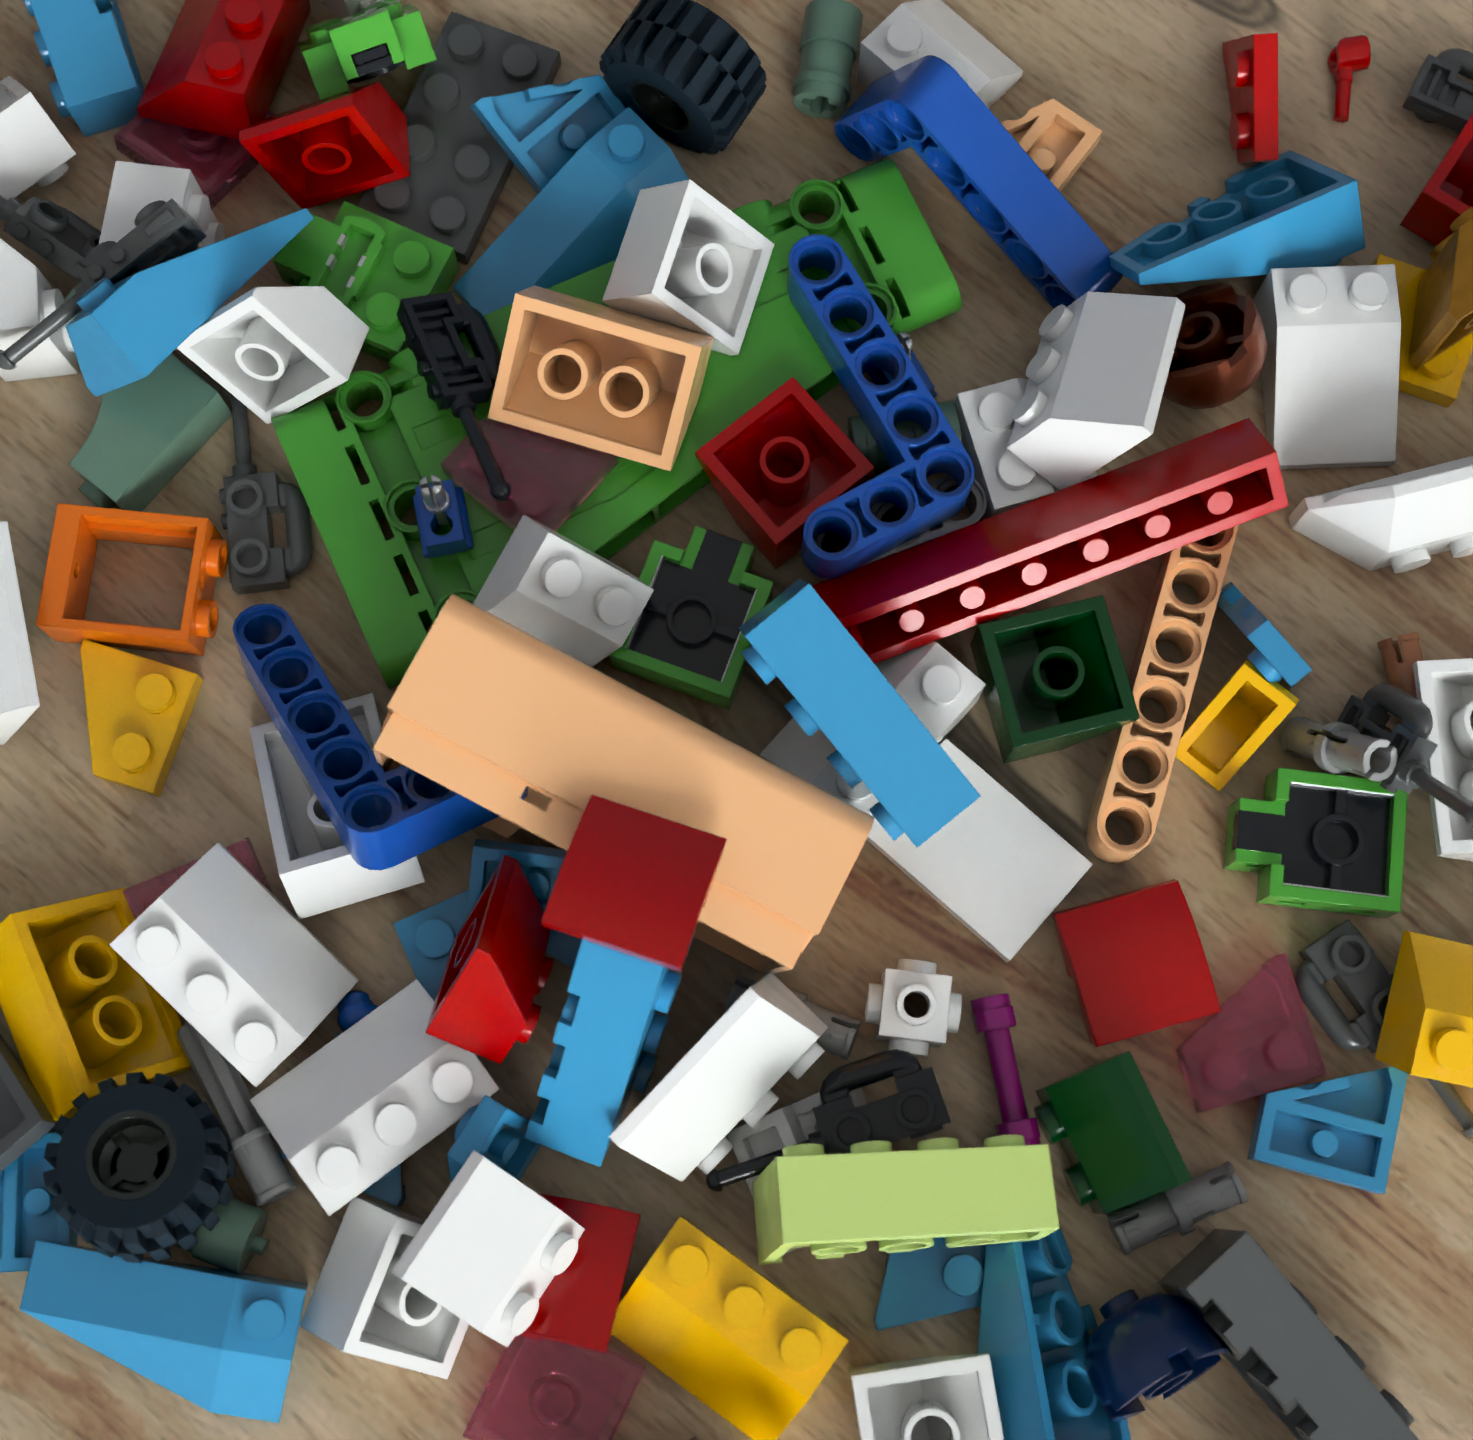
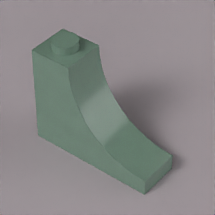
[65,280,232,511]

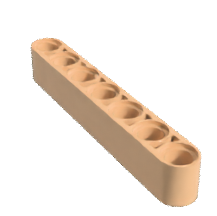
[1086,525,1239,864]

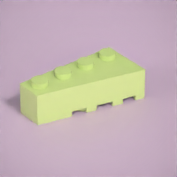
[752,1134,1060,1265]

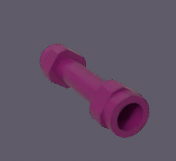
[970,993,1041,1145]

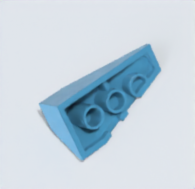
[453,107,689,315]
[1109,150,1365,285]
[66,208,314,397]
[977,1225,1131,1440]
[19,1239,308,1423]

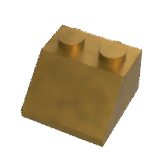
[1408,206,1473,370]

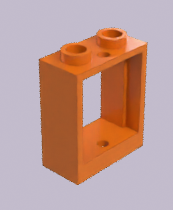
[35,503,229,656]

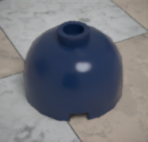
[1085,1289,1228,1422]

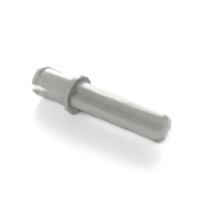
[177,1023,297,1208]

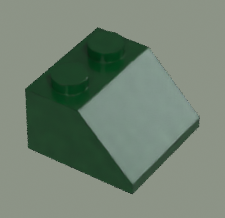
[970,595,1140,764]
[1034,1050,1192,1214]

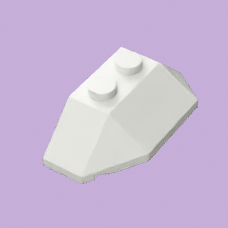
[1288,456,1473,573]

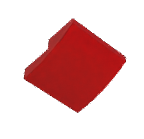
[541,795,727,972]
[1052,879,1221,1047]
[519,1193,641,1354]

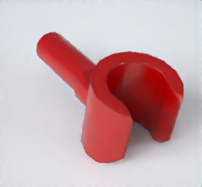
[1327,35,1371,122]

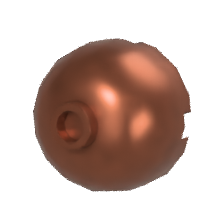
[1163,283,1268,409]

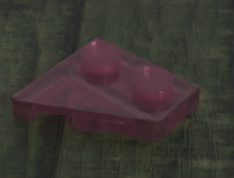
[441,418,619,531]
[1176,953,1327,1113]

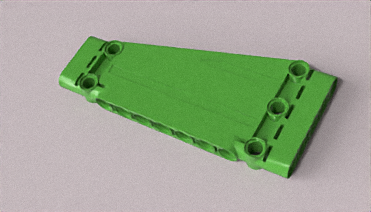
[271,158,962,689]

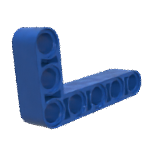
[834,55,1123,308]
[787,234,975,579]
[233,604,529,870]

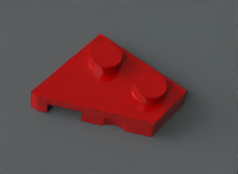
[1222,33,1279,162]

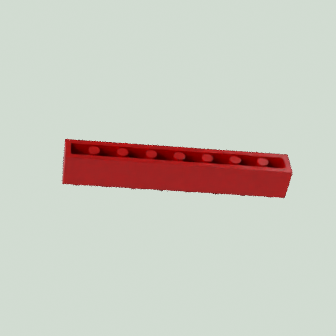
[769,418,1289,664]

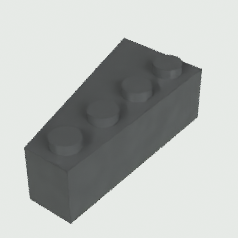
[1158,1229,1419,1440]

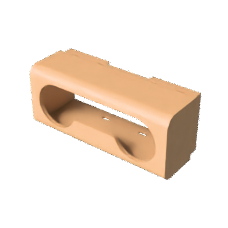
[373,594,874,975]

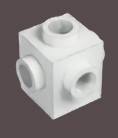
[864,959,962,1057]

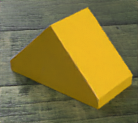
[1176,659,1299,791]

